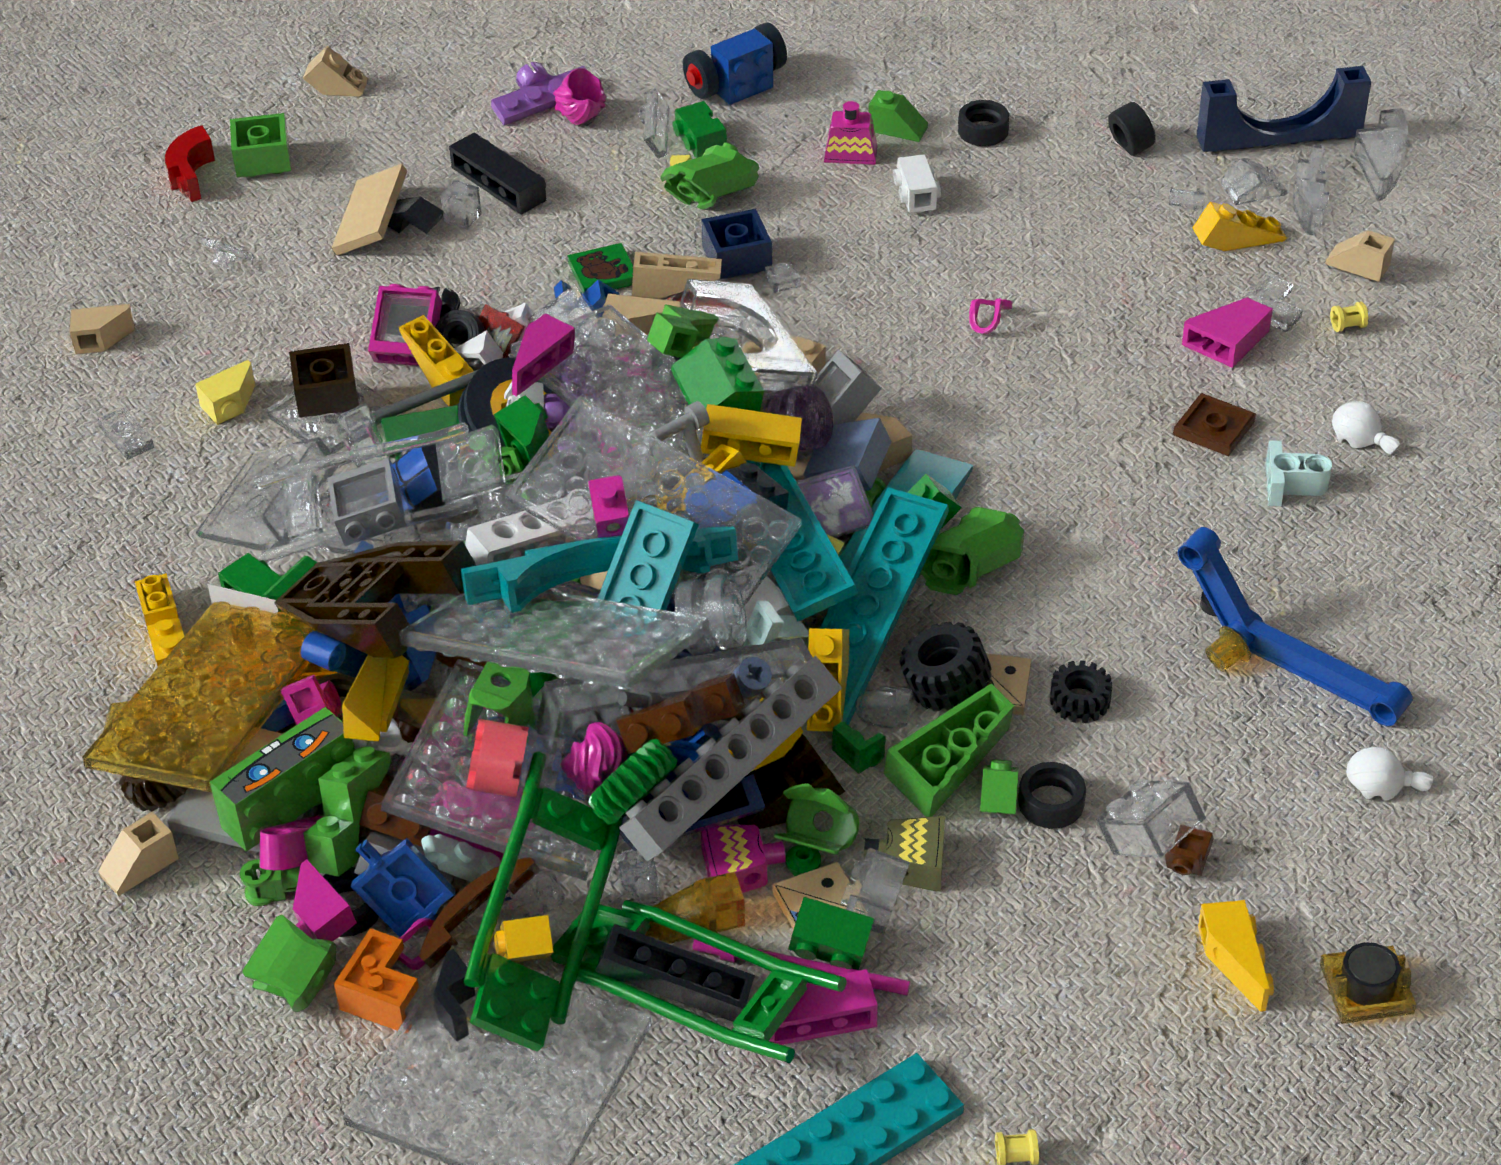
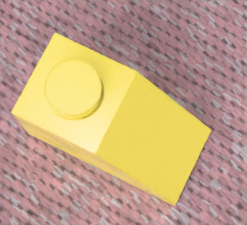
[195,360,255,425]

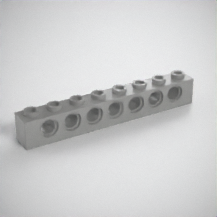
[619,656,842,862]

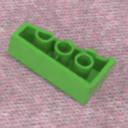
[884,683,1014,817]

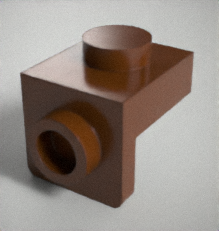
[1164,824,1214,876]

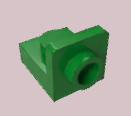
[832,721,886,774]

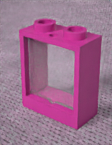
[368,284,442,366]

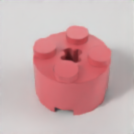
[466,719,529,798]

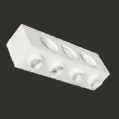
[465,494,597,565]

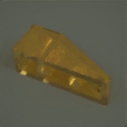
[645,871,745,944]

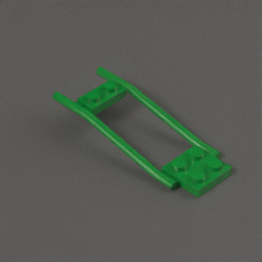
[464,752,623,1052]
[550,900,847,1063]

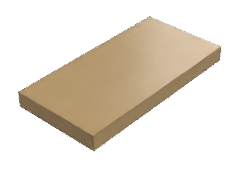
[332,164,407,255]

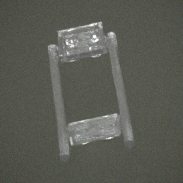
[254,422,506,563]

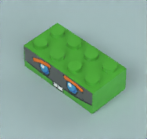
[210,707,355,852]

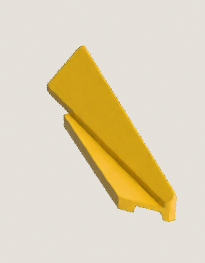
[342,655,409,742]

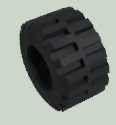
[899,622,992,711]

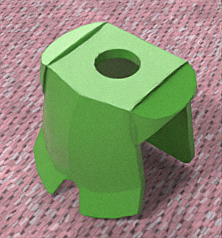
[463,656,536,744]
[774,784,859,855]
[243,915,336,1012]

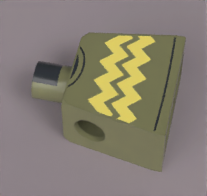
[864,816,945,892]

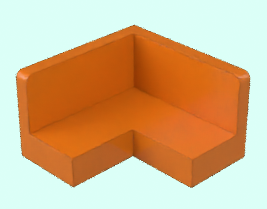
[334,928,419,1033]

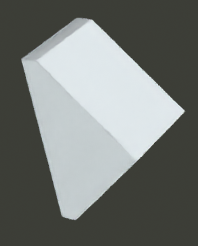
[454,330,503,371]

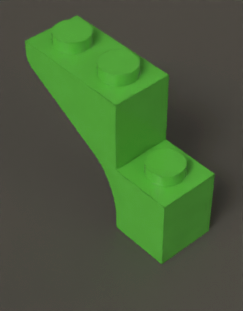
[647,304,719,358]
[303,746,391,877]

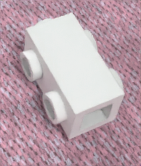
[893,154,941,213]

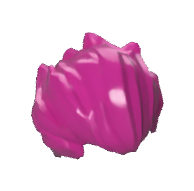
[553,68,606,125]
[561,722,627,795]

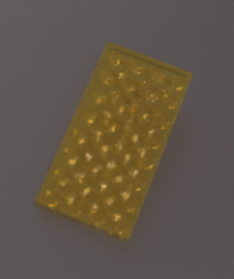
[82,601,326,792]

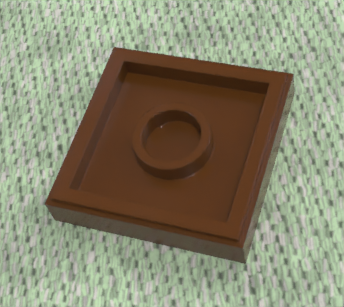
[1173,393,1256,457]

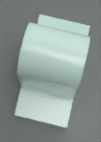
[1265,440,1332,506]
[734,601,809,675]

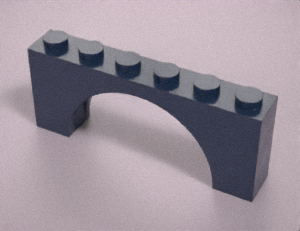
[1196,66,1371,152]

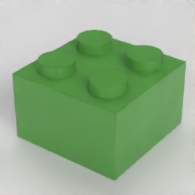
[230,113,291,177]

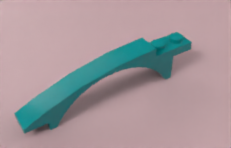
[461,526,739,613]

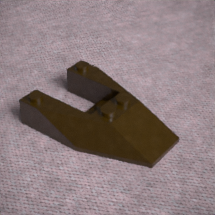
[274,540,477,659]

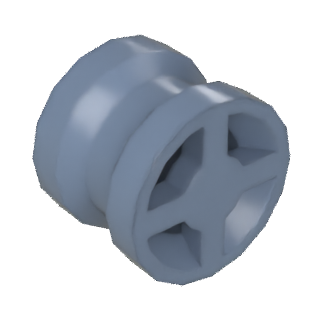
[732,657,772,699]

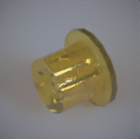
[1205,626,1252,672]

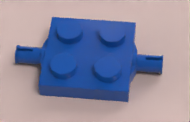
[351,838,455,937]

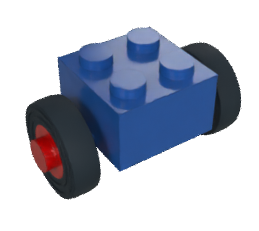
[683,23,787,105]

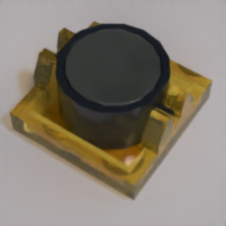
[1319,942,1416,1024]

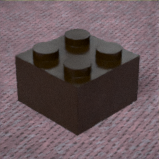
[289,343,360,418]

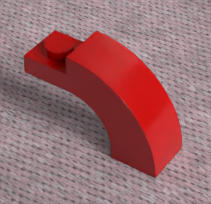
[165,125,215,202]

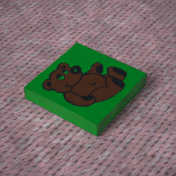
[567,243,633,293]

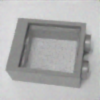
[792,349,882,440]
[327,458,406,546]

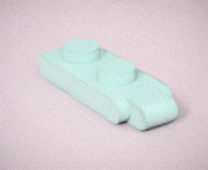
[421,834,501,882]

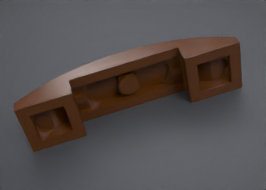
[419,857,541,968]

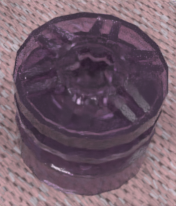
[760,383,834,452]

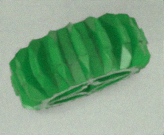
[588,739,678,825]

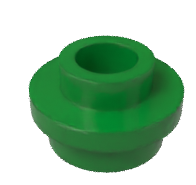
[785,845,821,876]

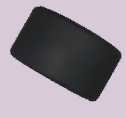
[1108,102,1156,156]

